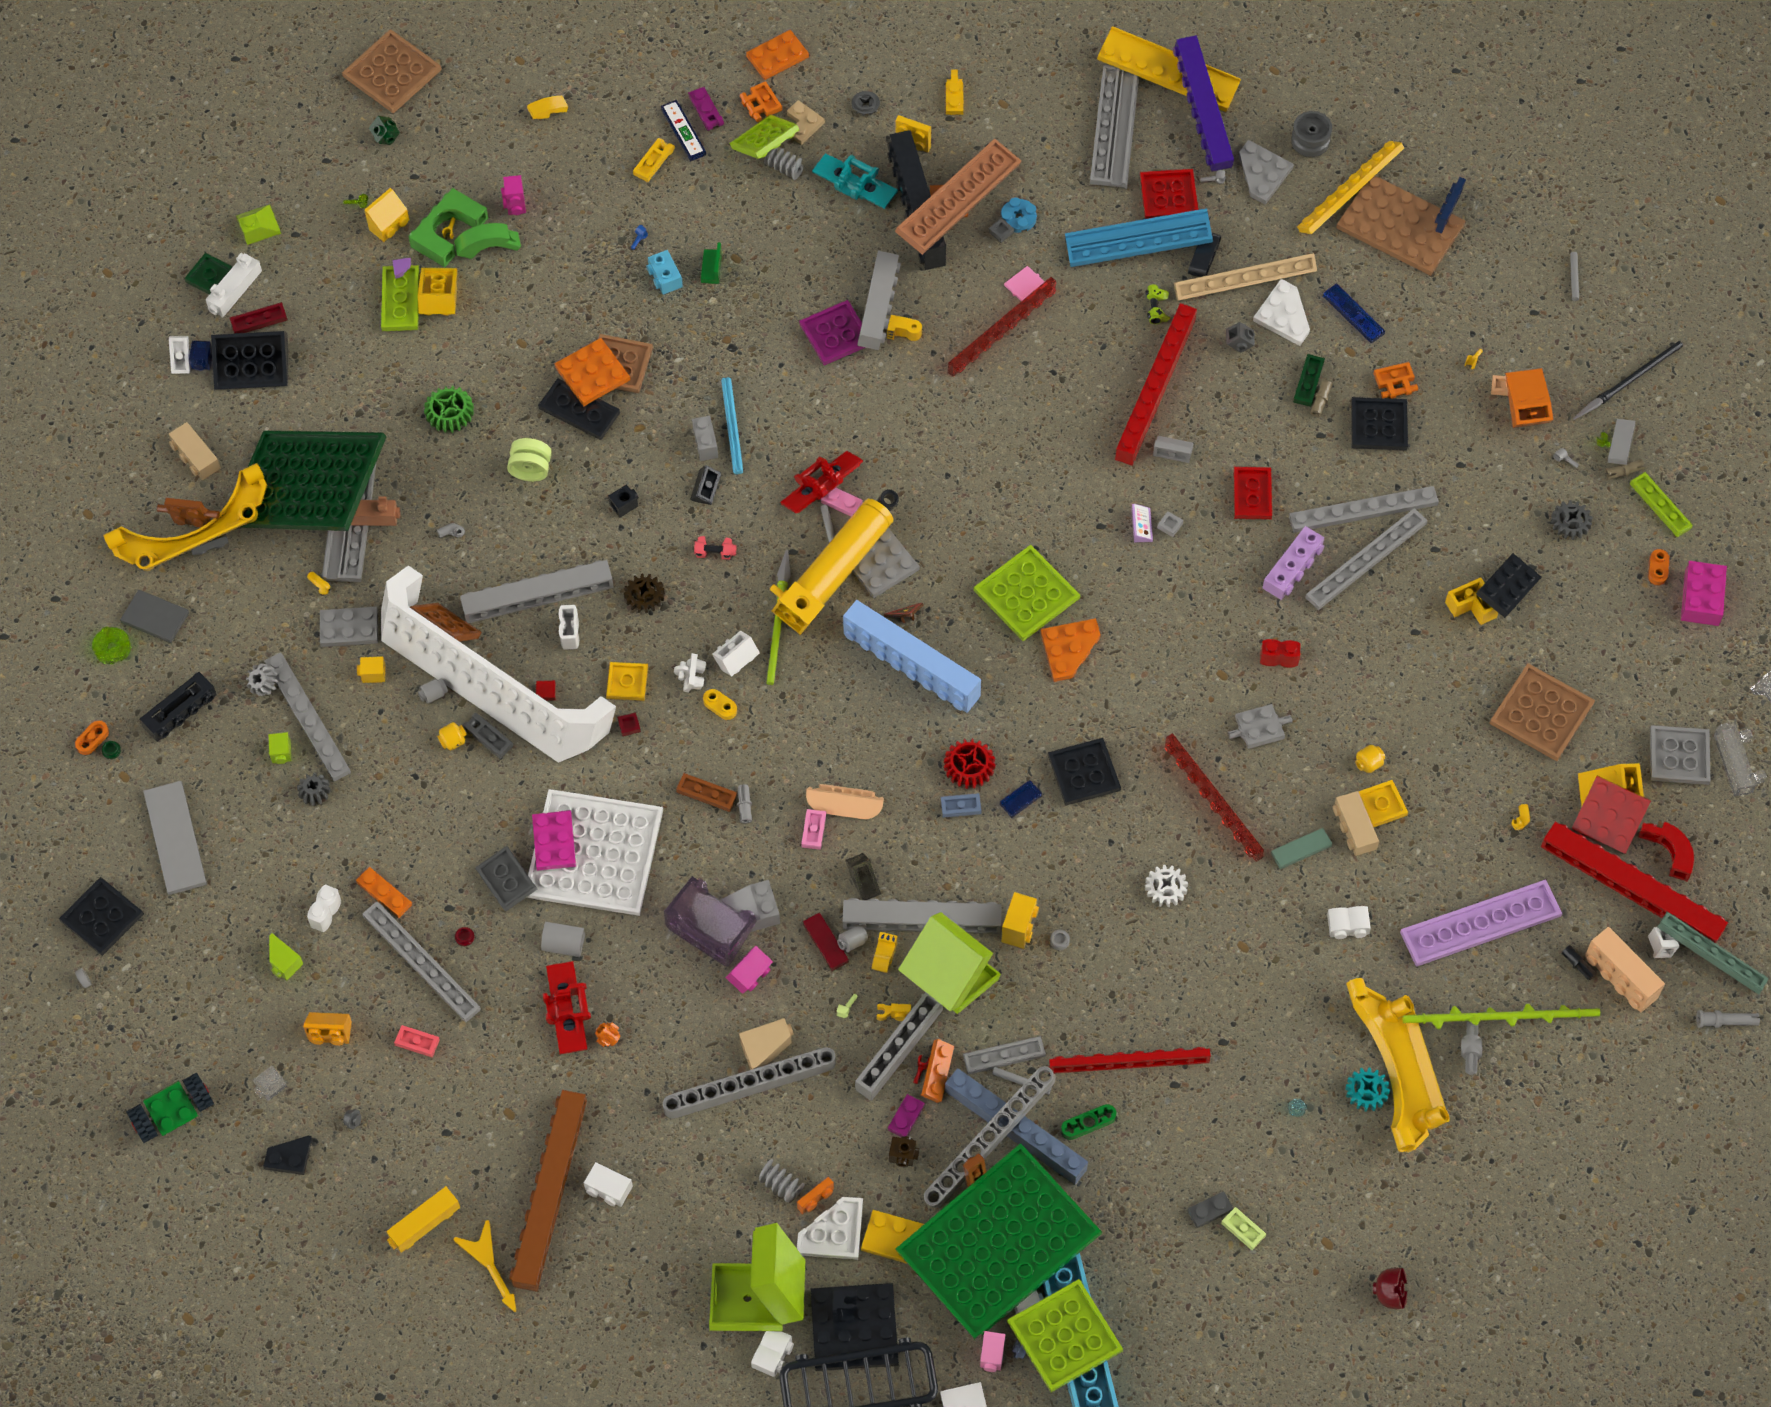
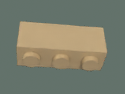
[169,422,221,481]
[1333,791,1379,856]

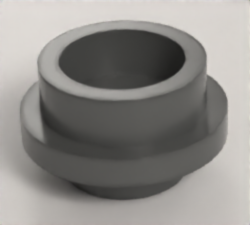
[343,1109,362,1129]

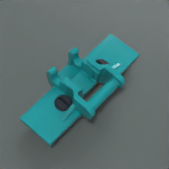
[812,153,898,209]

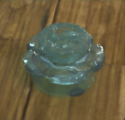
[1287,1098,1307,1117]

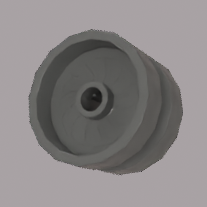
[1291,111,1332,157]

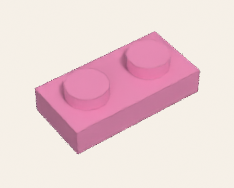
[821,488,863,516]
[801,809,826,850]

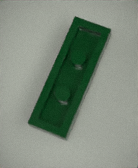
[1293,354,1325,407]

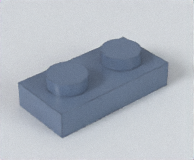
[941,793,981,818]

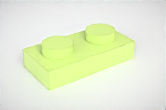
[1221,1207,1266,1250]

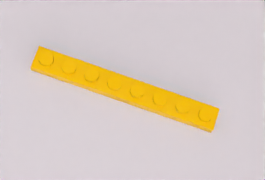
[1297,141,1404,234]

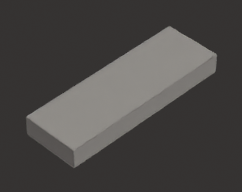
[1608,419,1636,465]

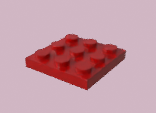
[1140,169,1199,219]
[1572,775,1651,854]

